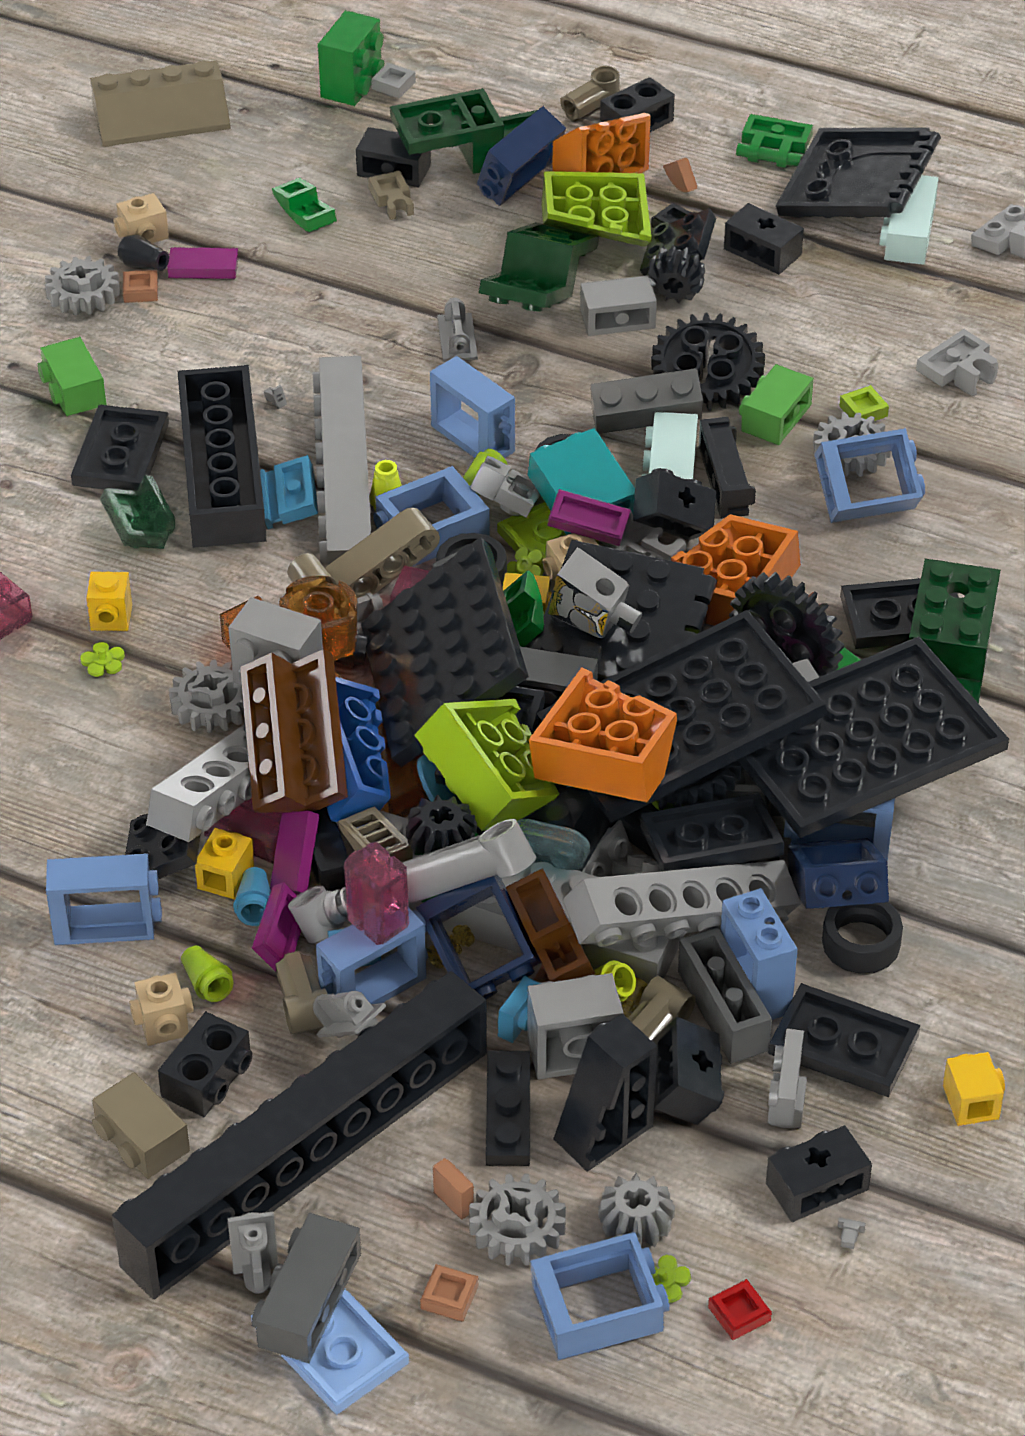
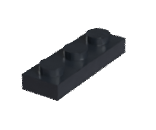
[486,1051,530,1166]

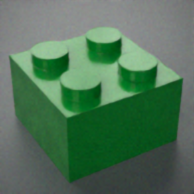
[318,10,385,106]

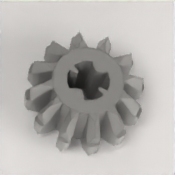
[598,1172,675,1247]

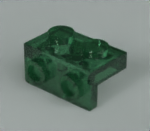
[100,475,175,549]

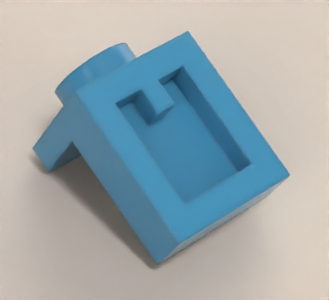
[498,976,542,1043]

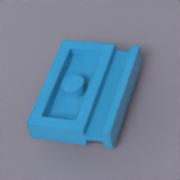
[260,455,318,529]

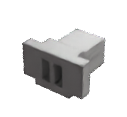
[263,385,287,409]
[838,1217,866,1249]

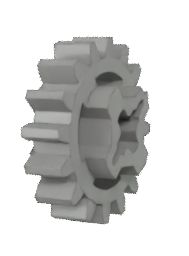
[45,256,120,315]
[813,412,891,477]
[169,660,244,733]
[469,1174,566,1265]

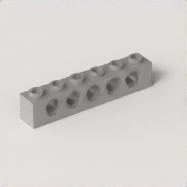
[146,725,252,842]
[563,860,801,946]

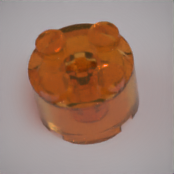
[279,576,358,660]

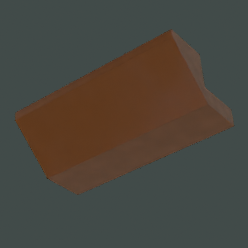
[240,649,348,813]

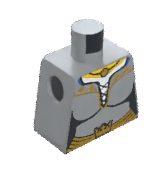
[548,547,642,638]

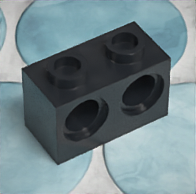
[600,77,675,132]
[158,1011,253,1117]

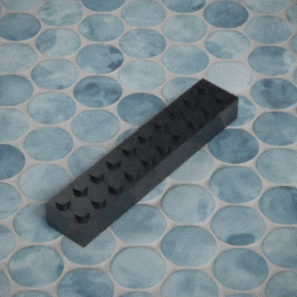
[112,971,487,1300]

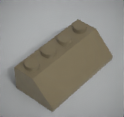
[90,60,231,147]

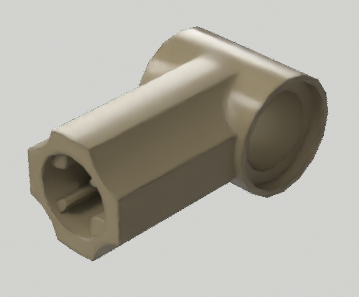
[560,66,620,122]
[275,951,327,1035]
[628,976,696,1041]

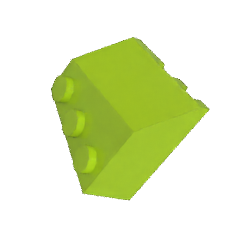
[541,171,651,247]
[415,699,559,831]

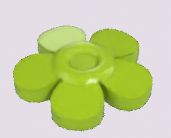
[507,547,545,576]
[80,642,125,677]
[652,1255,691,1303]

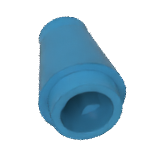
[233,867,271,926]

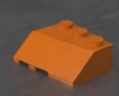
[553,113,651,173]
[671,514,801,626]
[529,667,677,803]

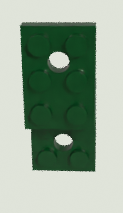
[390,88,537,174]
[479,222,599,312]
[909,558,1001,704]

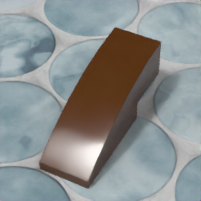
[506,868,596,982]

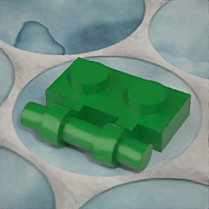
[736,113,813,168]

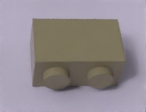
[92,1072,190,1179]

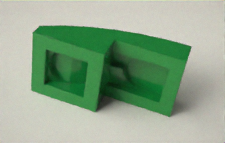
[272,177,337,233]
[504,570,544,647]

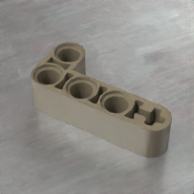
[287,507,440,613]

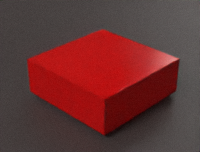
[708,1279,772,1340]

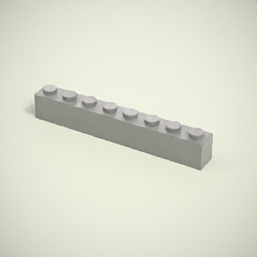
[313,355,371,565]

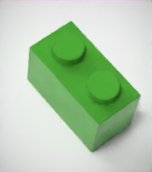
[37,337,107,416]
[739,364,814,445]

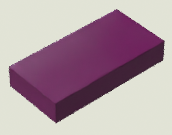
[167,247,239,279]
[547,489,631,546]
[270,811,319,895]
[252,882,301,972]

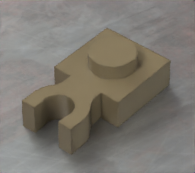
[368,171,414,220]

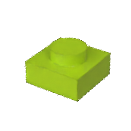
[839,385,889,421]

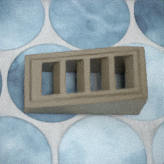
[338,806,413,880]

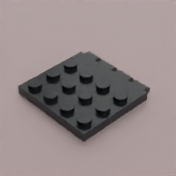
[775,127,941,219]
[532,540,717,682]

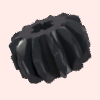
[647,245,705,304]
[406,794,477,855]

